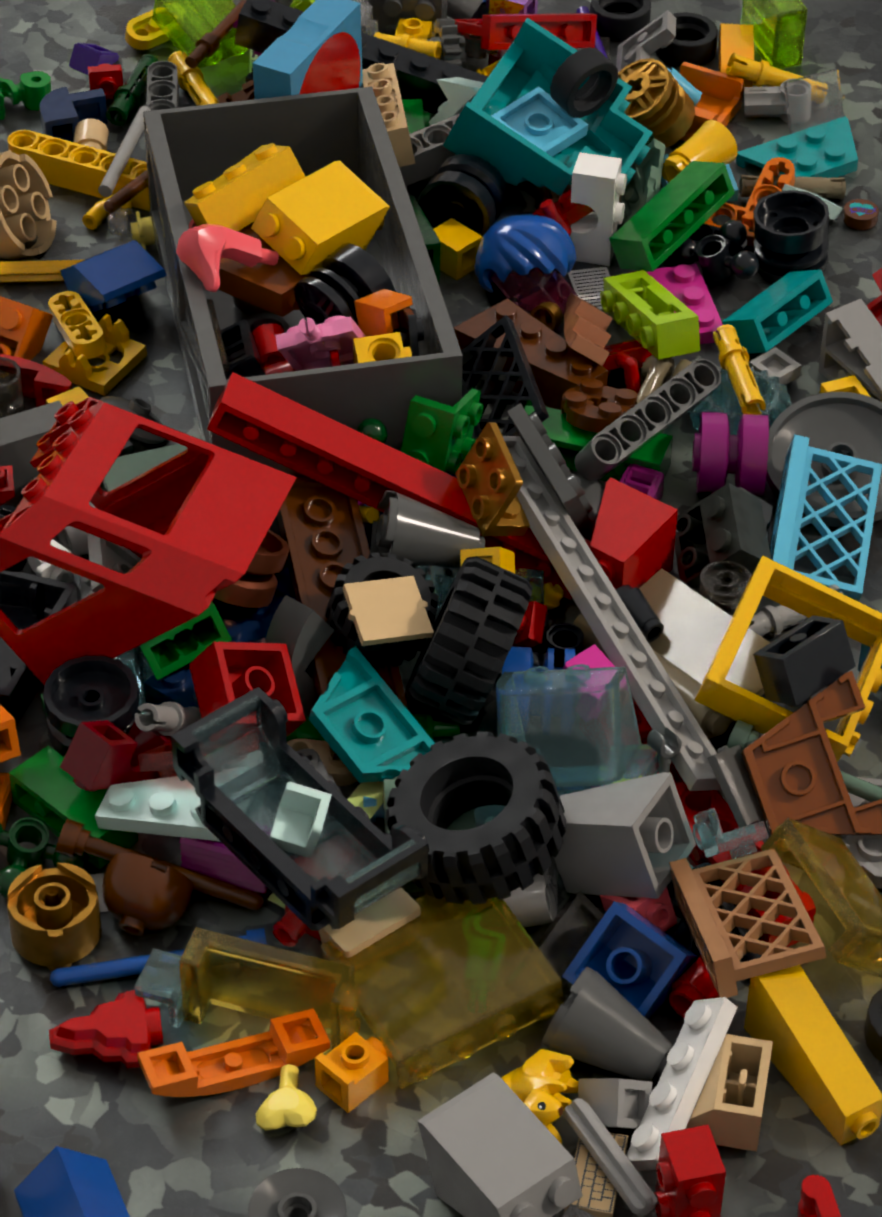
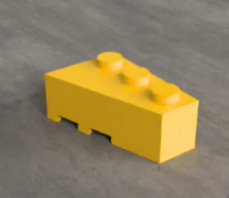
[184,143,306,231]

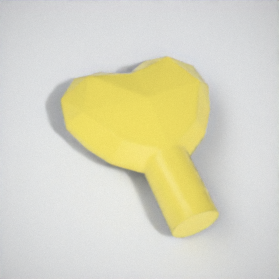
[255,1064,317,1131]

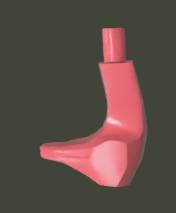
[176,224,279,292]

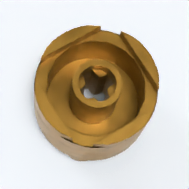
[7,863,102,971]

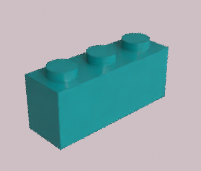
[722,269,833,354]

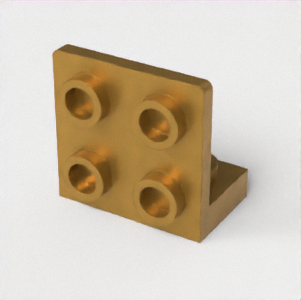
[455,422,530,536]

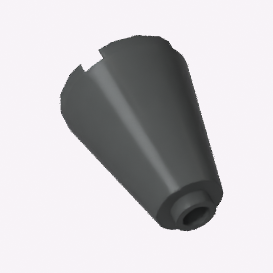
[369,490,485,570]
[542,967,673,1082]

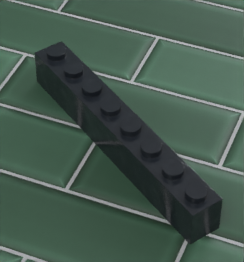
[234,0,488,115]

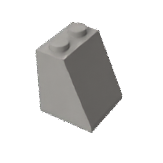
[554,772,696,899]
[418,1072,583,1217]

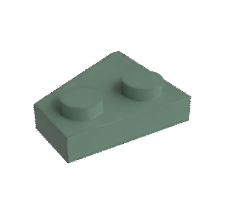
[621,139,665,224]

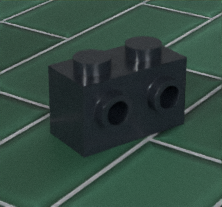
[753,615,856,707]

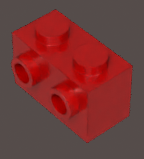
[654,1124,726,1217]

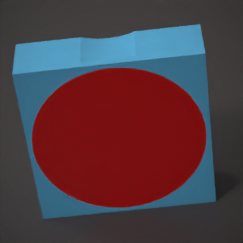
[252,0,363,99]

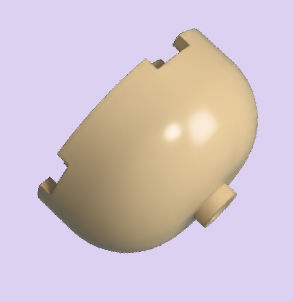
[0,150,57,260]

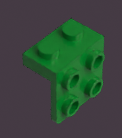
[401,388,483,475]

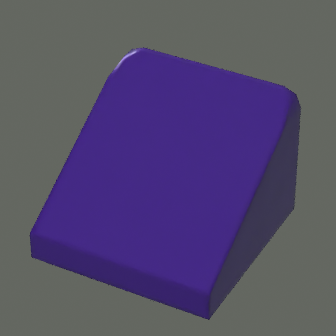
[69,42,119,75]

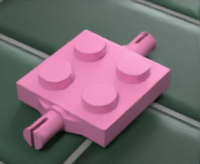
[275,316,366,371]

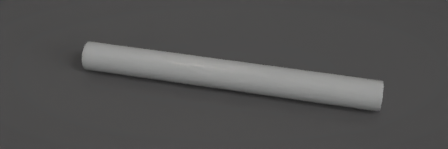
[98,106,151,197]

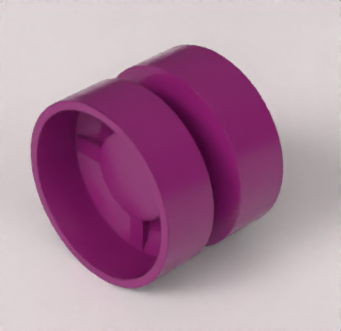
[692,412,769,497]

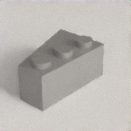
[818,299,882,402]

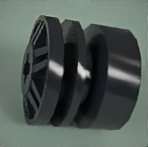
[753,190,829,282]
[294,243,396,325]

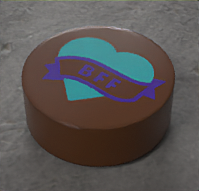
[843,199,879,230]

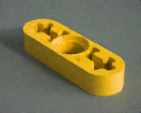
[48,291,107,359]

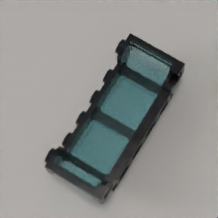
[171,687,429,931]

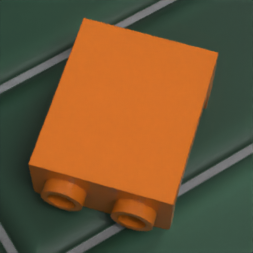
[679,62,744,141]

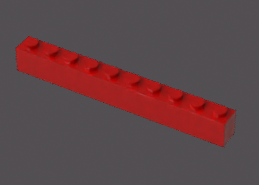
[207,372,591,600]

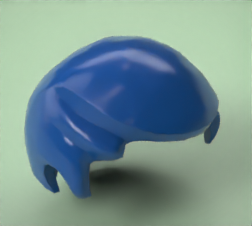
[475,214,576,293]

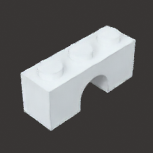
[570,152,627,266]

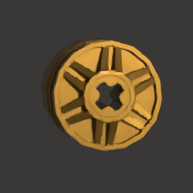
[618,58,695,148]

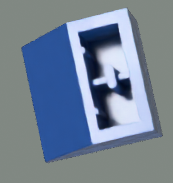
[60,240,167,313]

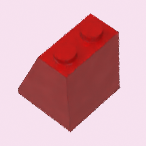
[590,478,678,590]

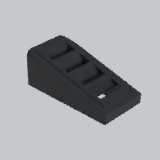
[215,319,266,380]

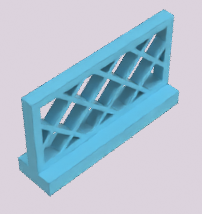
[769,434,882,600]

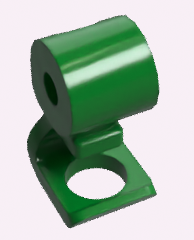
[0,71,52,120]

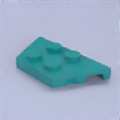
[736,116,858,178]
[308,646,435,783]

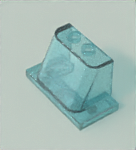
[496,664,659,796]

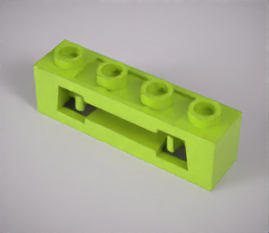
[600,270,700,360]

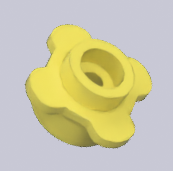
[130,211,155,250]

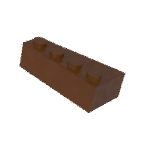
[453,298,608,410]

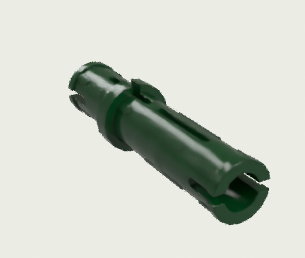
[106,54,158,125]

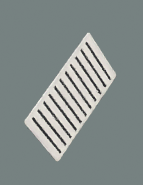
[568,267,610,310]

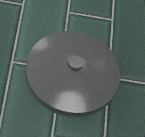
[766,392,882,527]

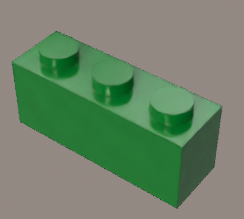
[9,745,138,869]

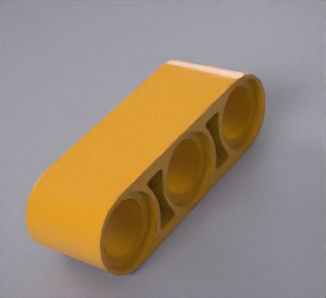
[718,23,754,91]

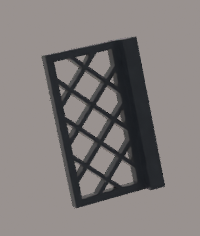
[461,315,549,439]

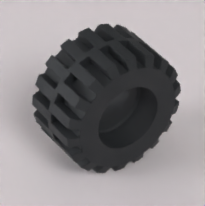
[325,552,438,668]

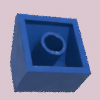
[562,901,698,1019]

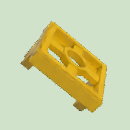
[43,314,147,396]

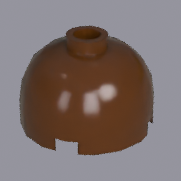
[102,853,194,936]

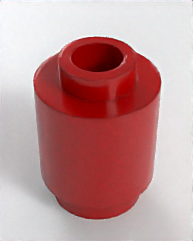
[669,955,719,1018]

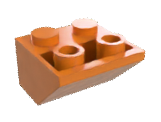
[0,296,53,361]

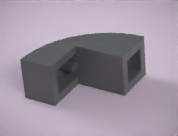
[265,595,334,718]

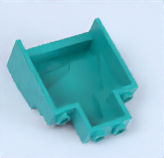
[443,17,653,196]

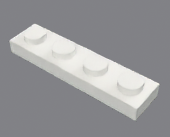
[626,997,738,1171]

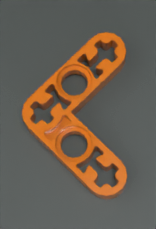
[705,157,795,247]

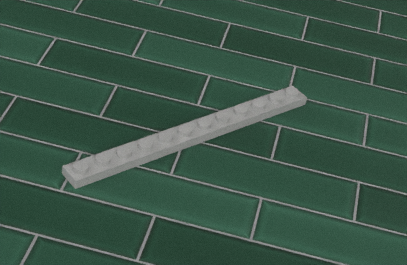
[503,436,722,791]

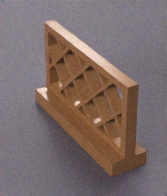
[669,848,827,998]

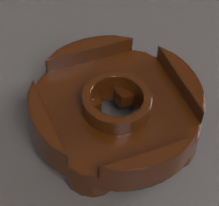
[560,378,638,433]

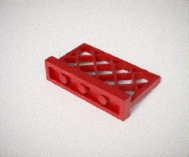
[455,13,597,50]

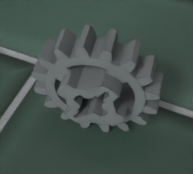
[427,18,467,69]

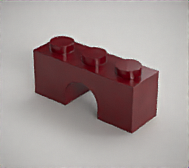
[60,720,176,792]

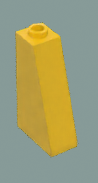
[744,965,882,1146]

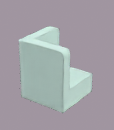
[270,782,332,859]

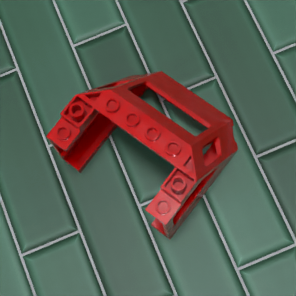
[0,397,297,686]

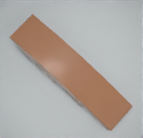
[564,293,613,366]

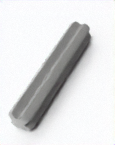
[563,1098,658,1217]

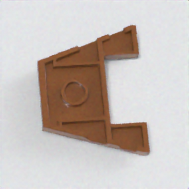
[741,671,882,835]

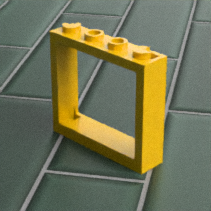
[694,555,882,763]

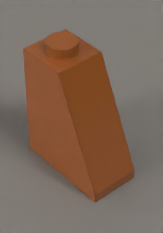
[218,222,309,317]

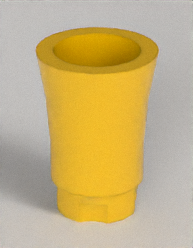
[662,120,738,183]

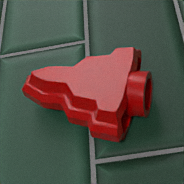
[49,989,163,1068]

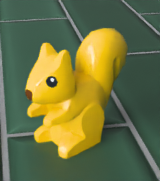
[501,1049,579,1126]

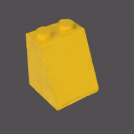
[251,161,390,275]

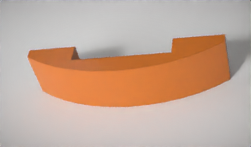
[137,1008,331,1097]

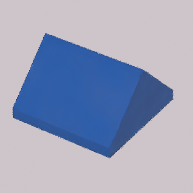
[14,1146,130,1217]

